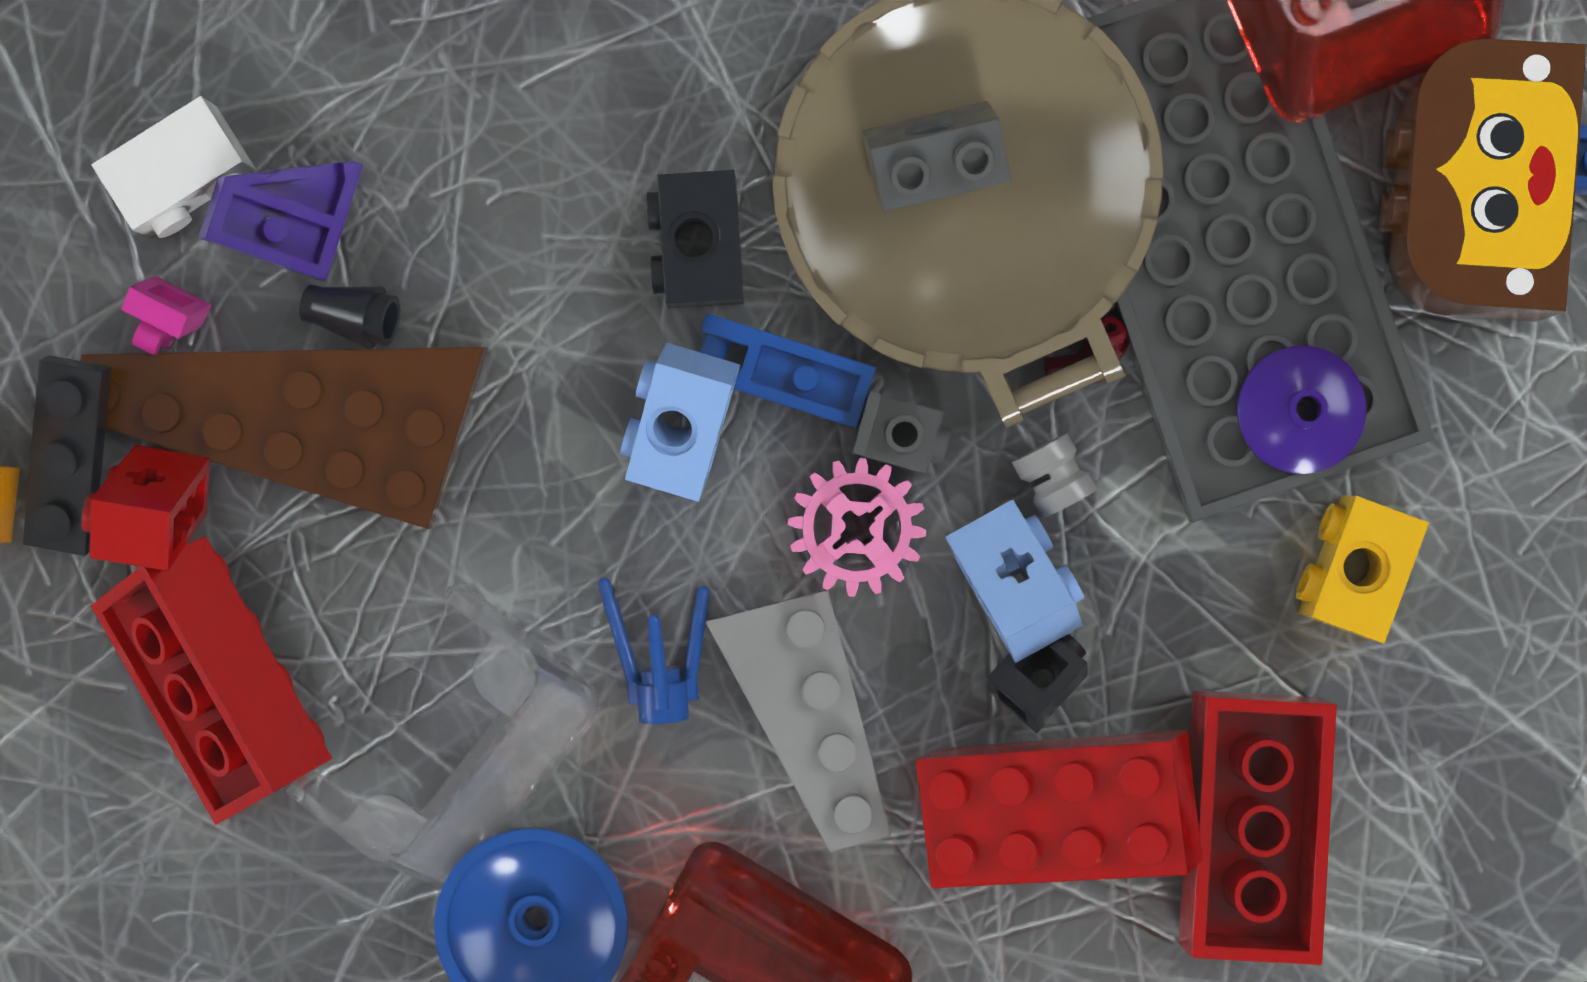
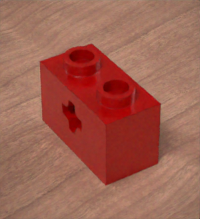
[82,445,210,571]

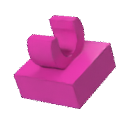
[121,276,212,356]

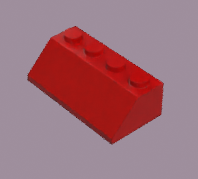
[91,536,333,825]

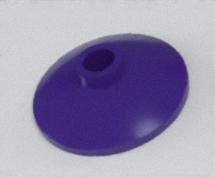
[1237,345,1366,474]

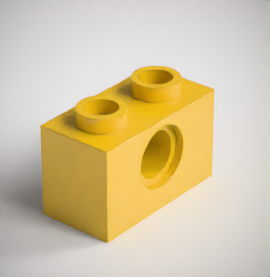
[1296,496,1429,644]

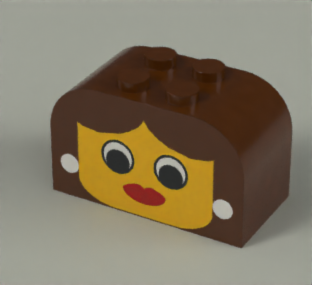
[1378,39,1587,322]

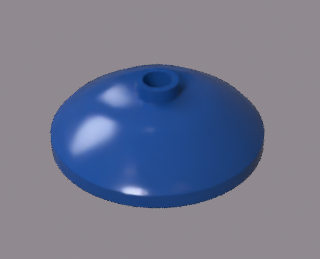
[434,827,629,982]

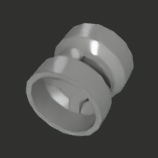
[1011,433,1098,519]

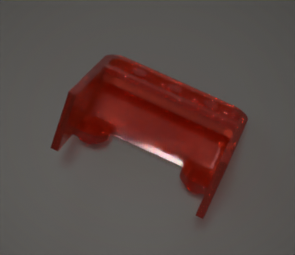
[1227,0,1505,123]
[614,842,913,982]

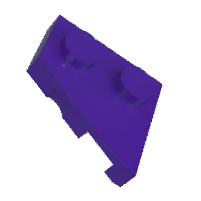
[198,161,363,281]

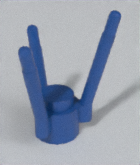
[598,577,709,724]

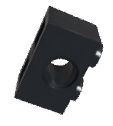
[647,170,744,309]

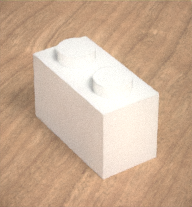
[91,96,257,238]

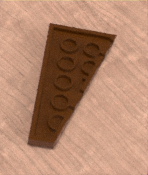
[80,347,488,529]

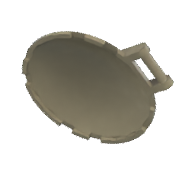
[772,0,1163,428]

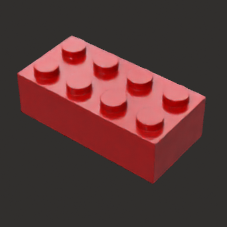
[1178,690,1337,965]
[915,730,1203,888]

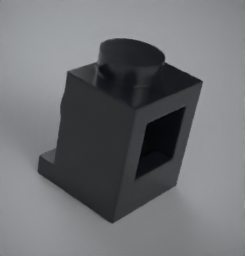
[987,634,1088,734]

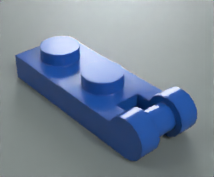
[701,314,876,429]

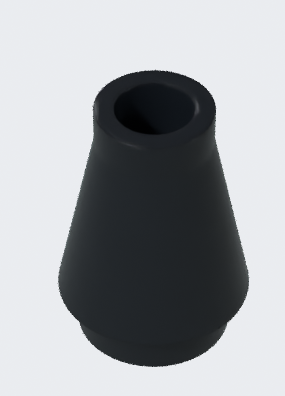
[299,284,401,349]

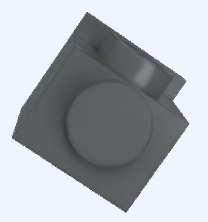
[851,391,952,474]

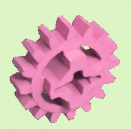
[788,458,927,597]

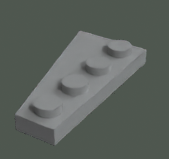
[705,590,891,852]

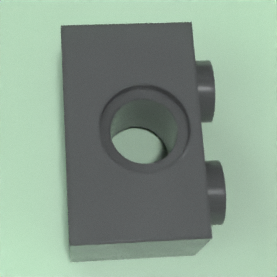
[862,101,1011,212]

